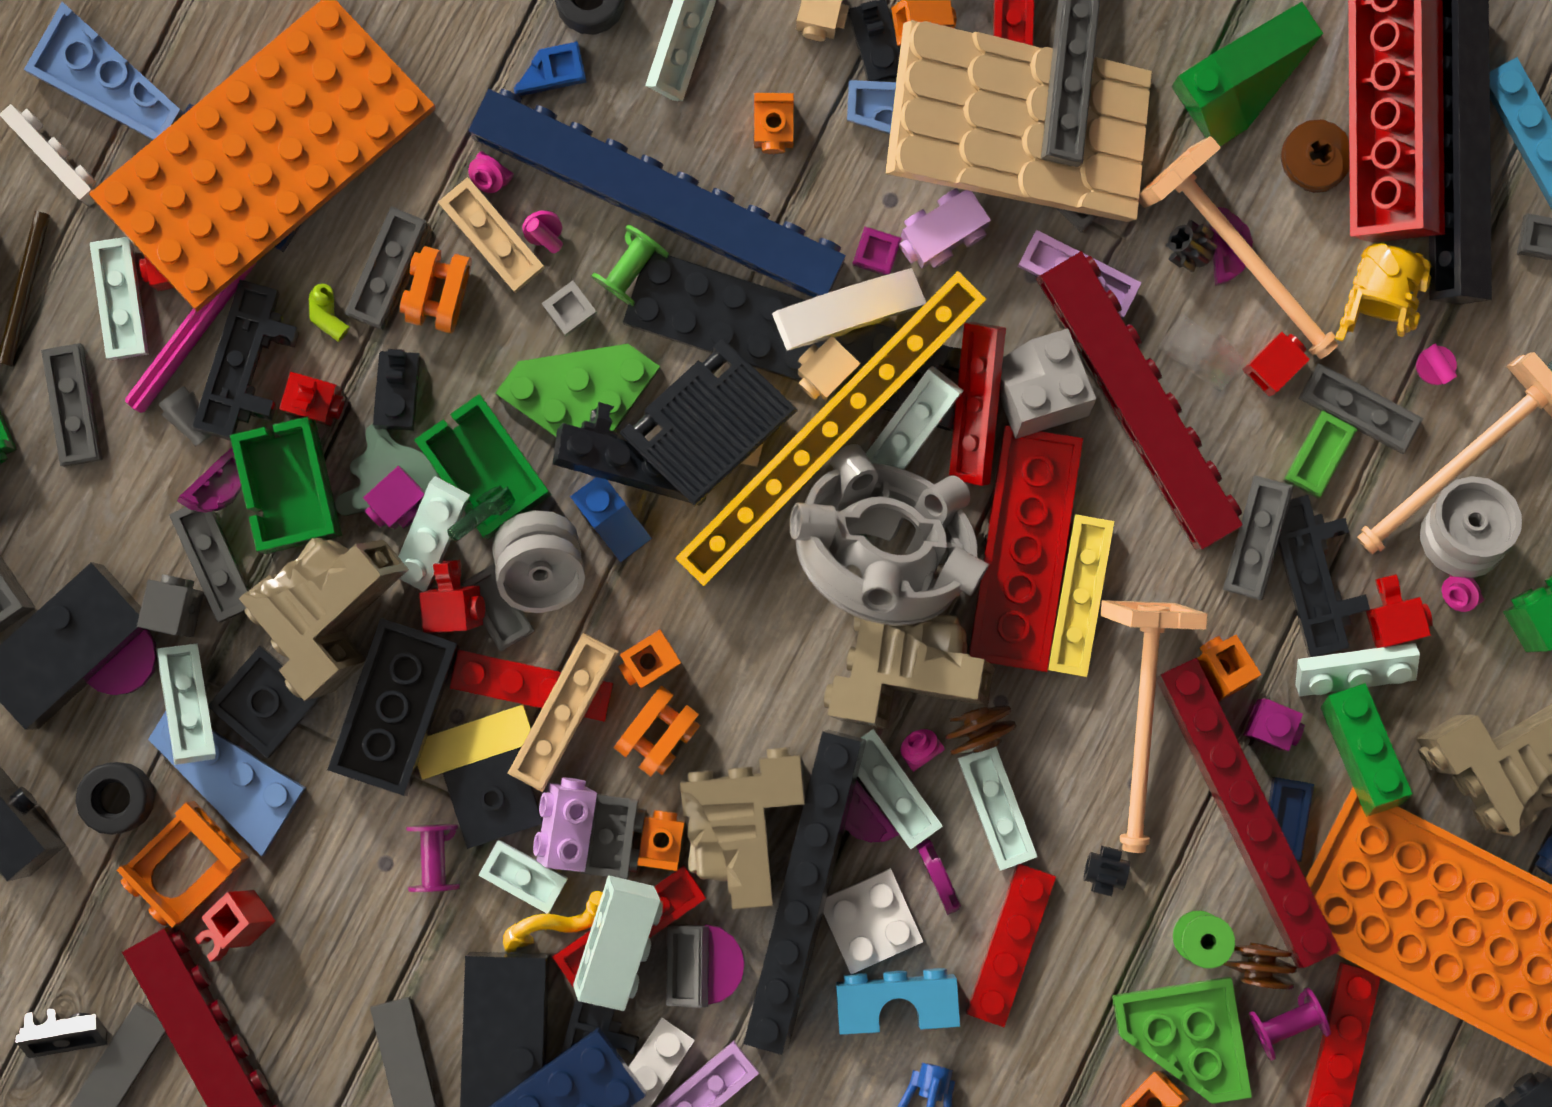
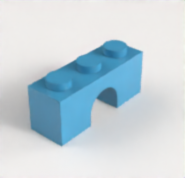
[836,968,960,1035]

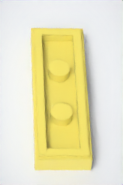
[417,704,532,780]

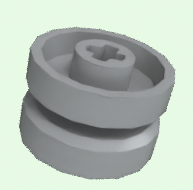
[1420,476,1522,578]
[492,510,585,613]

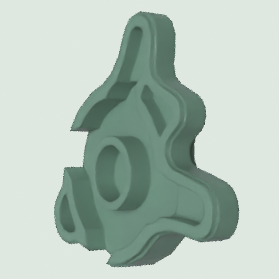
[335,424,440,516]

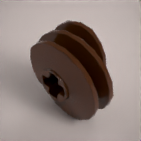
[1281,119,1350,193]
[945,705,1017,755]
[1223,942,1297,990]

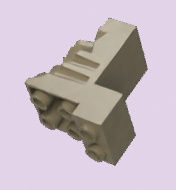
[239,537,409,701]
[824,615,995,729]
[1417,704,1552,836]
[680,747,804,909]

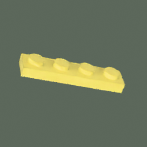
[1047,514,1114,677]

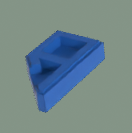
[514,41,586,96]

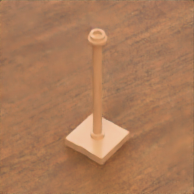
[1138,136,1338,359]
[1357,352,1552,555]
[1101,600,1207,853]

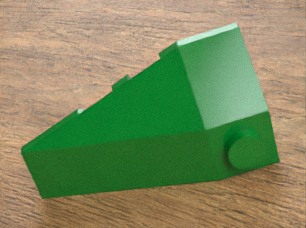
[1171,1,1323,147]

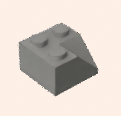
[999,328,1096,439]

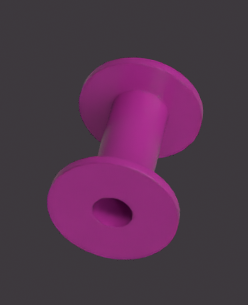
[406,824,460,892]
[1249,987,1331,1061]

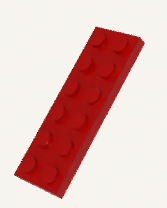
[968,426,1083,672]

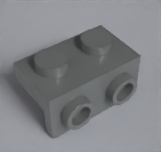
[581,794,645,880]

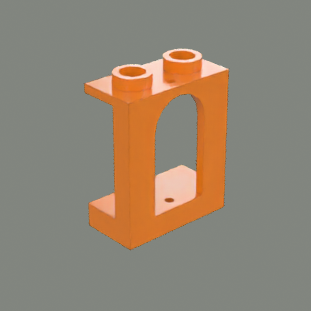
[117,801,249,928]

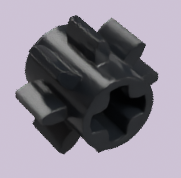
[1166,220,1217,272]
[1083,846,1130,897]

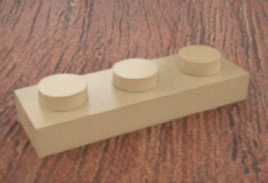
[438,177,545,293]

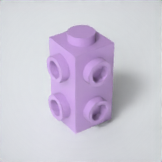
[899,188,991,269]
[533,778,597,872]

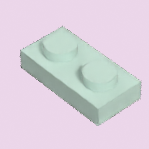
[478,840,568,914]

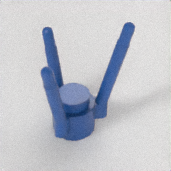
[897,1062,956,1107]

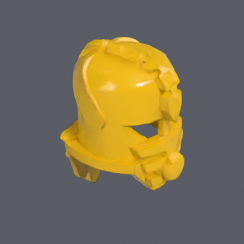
[1335,243,1432,341]

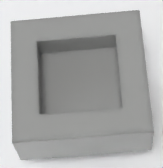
[541,280,597,337]

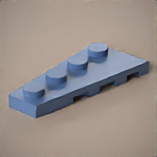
[148,711,306,856]

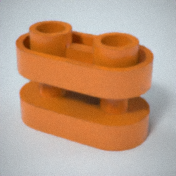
[399,246,472,334]
[613,685,701,777]

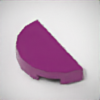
[1210,207,1253,286]
[177,447,242,513]
[86,629,157,695]
[845,781,900,843]
[916,838,961,915]
[705,924,745,1004]

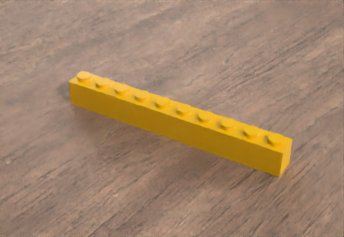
[675,271,986,586]

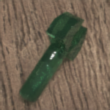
[447,485,516,542]

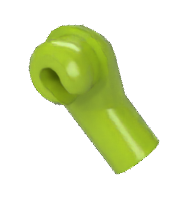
[308,283,350,342]

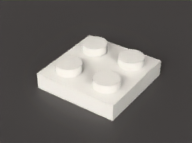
[823,868,923,974]

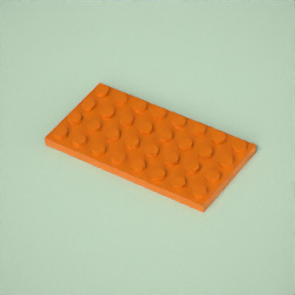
[89,0,435,312]
[1305,786,1552,1067]

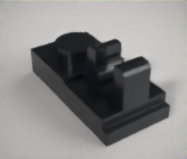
[848,0,900,82]
[373,349,420,431]
[16,1009,107,1058]

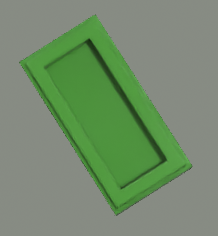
[1284,410,1357,499]

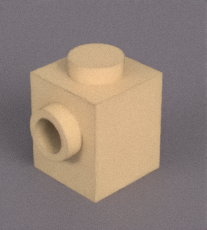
[796,0,849,41]
[798,336,860,402]

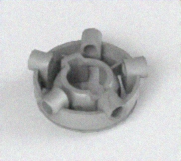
[790,444,989,625]

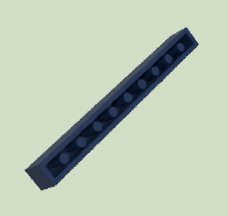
[468,88,846,298]

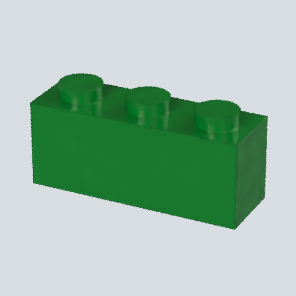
[1320,683,1413,817]

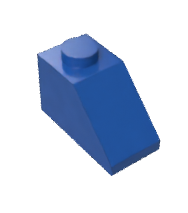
[570,477,652,562]

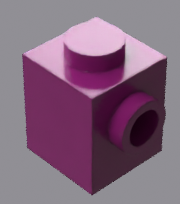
[363,466,425,530]
[1243,699,1305,751]

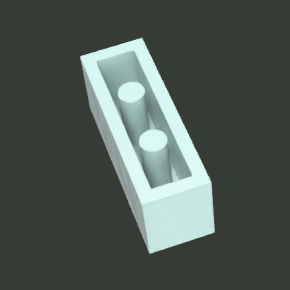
[573,875,663,1011]

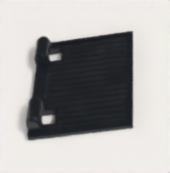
[620,339,798,506]

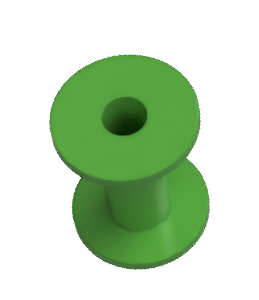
[591,225,669,306]
[1173,910,1235,968]

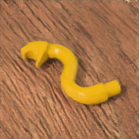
[503,891,603,953]

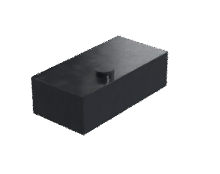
[0,562,145,730]
[327,618,459,796]
[0,767,66,882]
[460,952,550,1107]

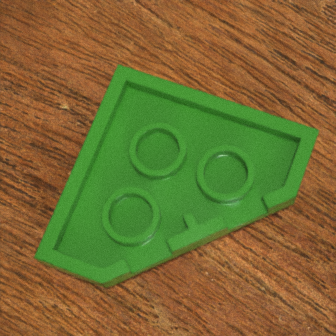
[495,344,660,437]
[1112,977,1252,1104]

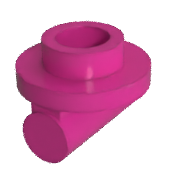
[468,151,514,193]
[522,211,563,253]
[1416,343,1457,385]
[1442,575,1485,612]
[900,729,945,772]

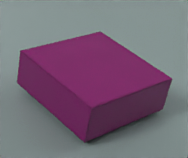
[852,226,902,275]

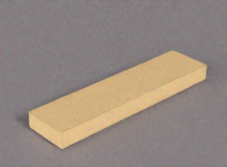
[507,633,619,792]

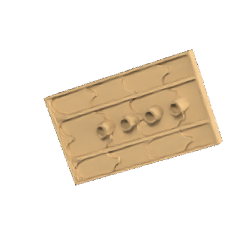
[886,20,1152,222]

